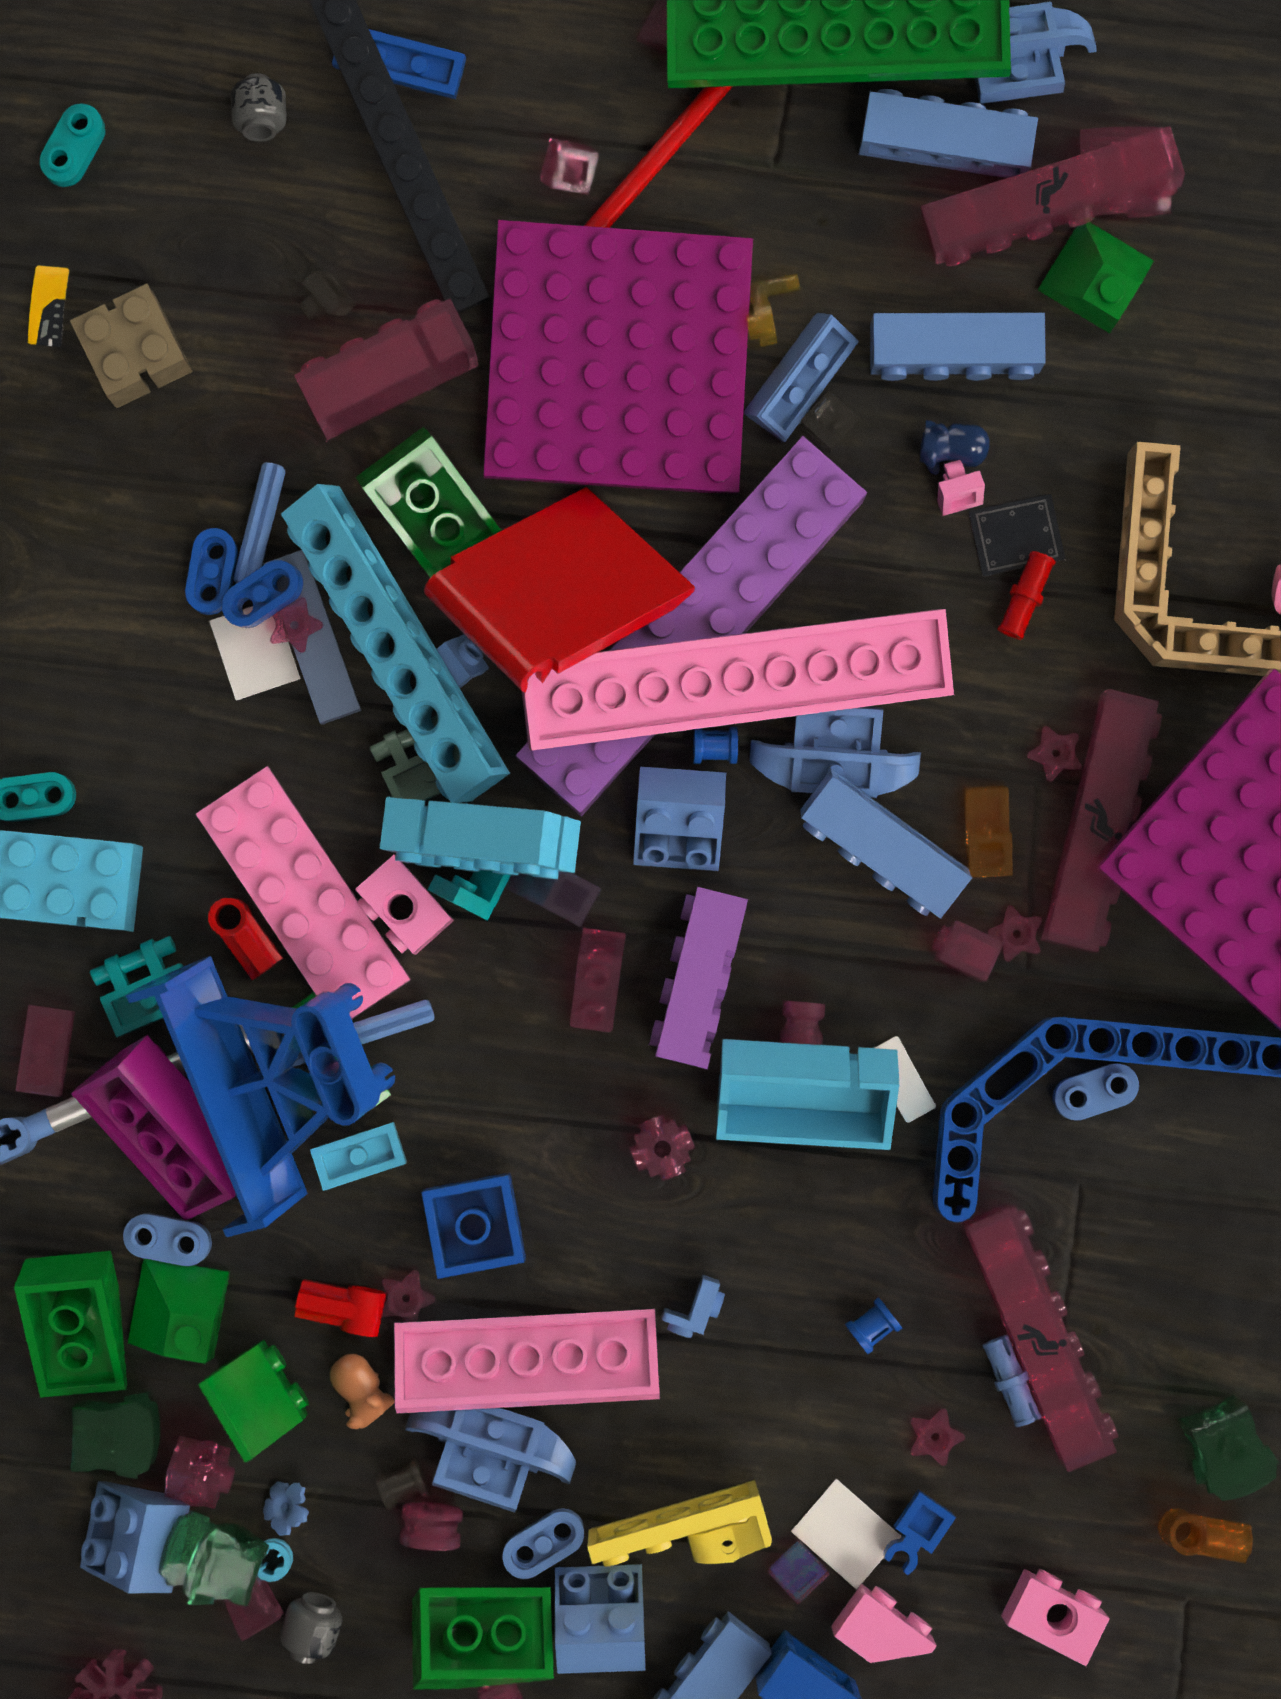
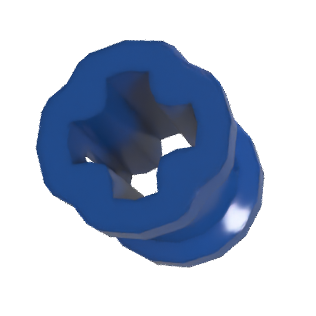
[693,727,738,764]
[845,1297,903,1354]

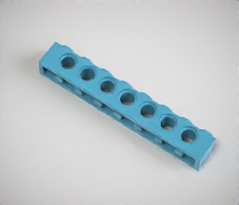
[281,484,510,803]

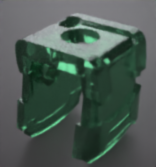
[70,1392,161,1479]
[1178,1395,1280,1501]
[159,1510,269,1606]

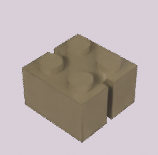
[70,284,193,408]

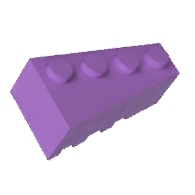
[649,887,748,1069]

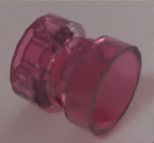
[779,1001,825,1045]

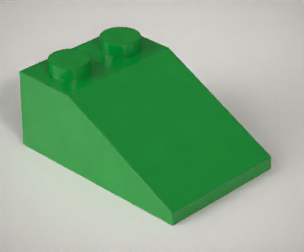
[355,426,501,578]
[14,1251,127,1398]
[198,1339,309,1463]
[412,1588,554,1689]

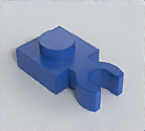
[883,1489,956,1575]

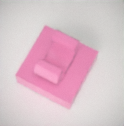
[937,460,985,516]

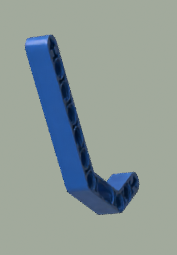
[933,1017,1281,1222]

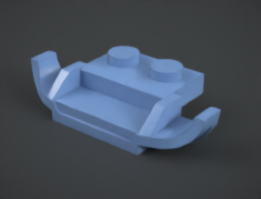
[975,2,1097,104]
[749,706,921,798]
[405,1408,576,1512]

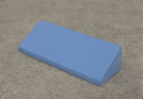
[744,313,859,442]

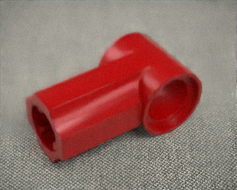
[208,898,284,980]
[295,1279,387,1337]

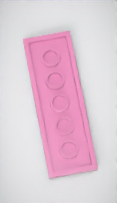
[196,766,411,1019]
[394,1309,660,1413]

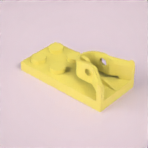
[587,1480,772,1567]

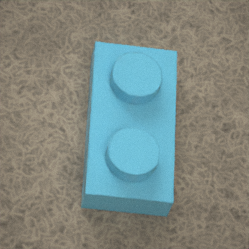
[310,1122,407,1191]

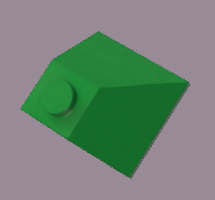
[1038,218,1154,334]
[128,1258,230,1364]

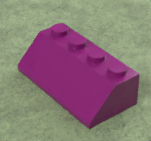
[71,1035,236,1221]

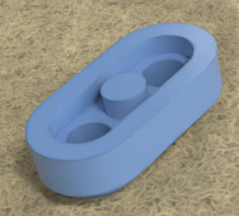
[1052,1063,1139,1120]
[123,1213,212,1266]
[503,1508,584,1579]

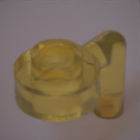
[746,273,800,347]

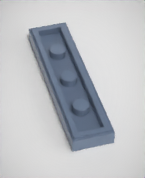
[263,550,362,725]

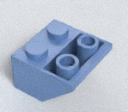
[633,767,726,871]
[80,1481,190,1593]
[555,1564,645,1674]

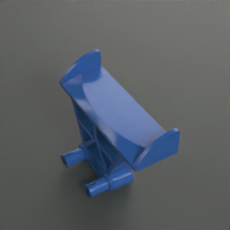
[125,956,395,1237]

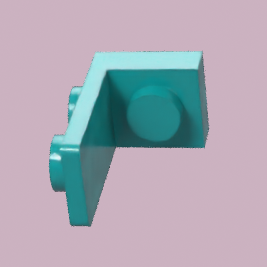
[428,870,511,921]

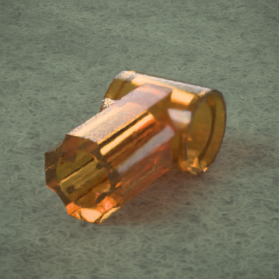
[1158,1508,1253,1563]

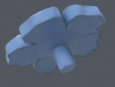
[263,1481,309,1536]

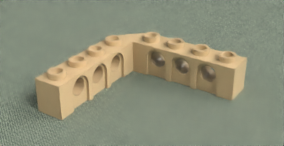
[1114,442,1281,676]

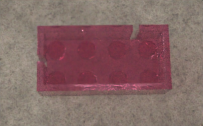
[294,299,478,440]

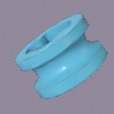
[252,1538,293,1582]

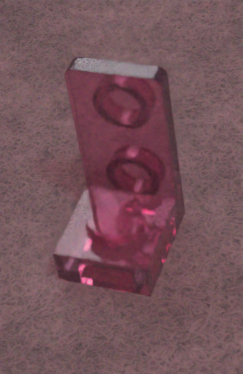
[570,928,626,1032]

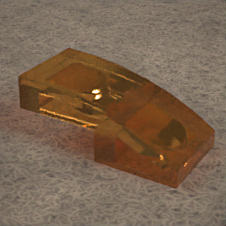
[964,786,1013,877]

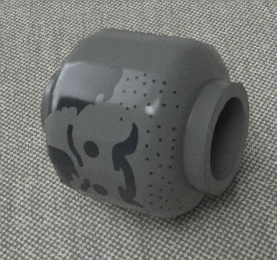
[231,73,286,142]
[280,1592,343,1664]

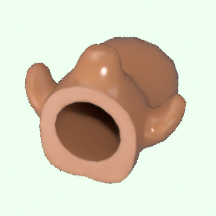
[330,1353,395,1429]

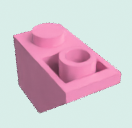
[831,1584,937,1663]

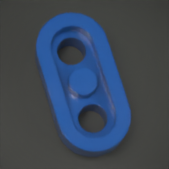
[185,528,238,615]
[222,560,303,628]

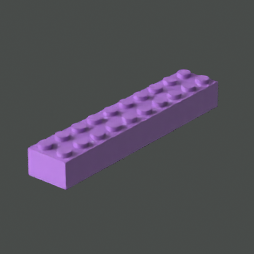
[516,436,867,817]

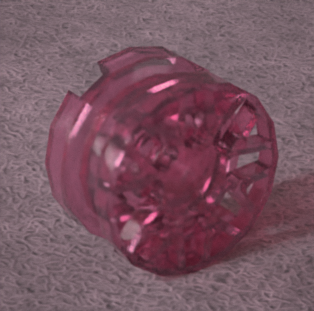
[399,1502,463,1551]

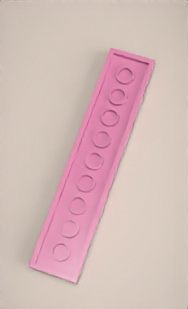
[522,609,954,750]

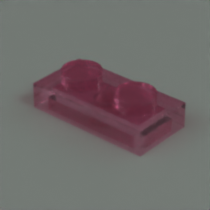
[15,1005,75,1097]

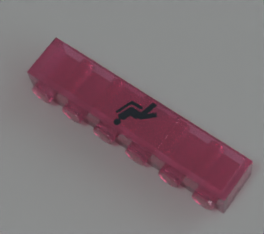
[921,126,1185,266]
[1041,689,1162,953]
[962,1203,1118,1472]

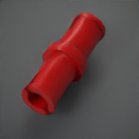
[997,551,1056,640]

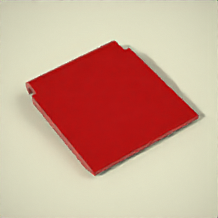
[424,487,695,693]

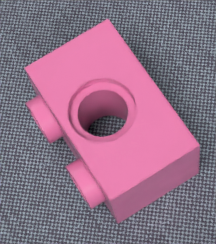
[355,855,454,954]
[1001,1569,1110,1666]

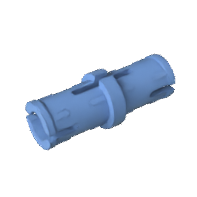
[982,1335,1041,1427]

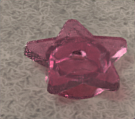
[270,598,323,653]
[1027,726,1082,781]
[988,906,1042,961]
[382,1270,436,1322]
[911,1409,965,1466]

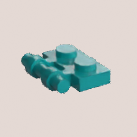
[90,936,183,1037]

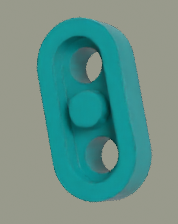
[40,104,106,187]
[0,772,76,822]

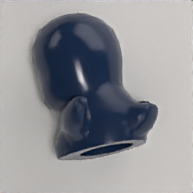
[919,420,990,475]

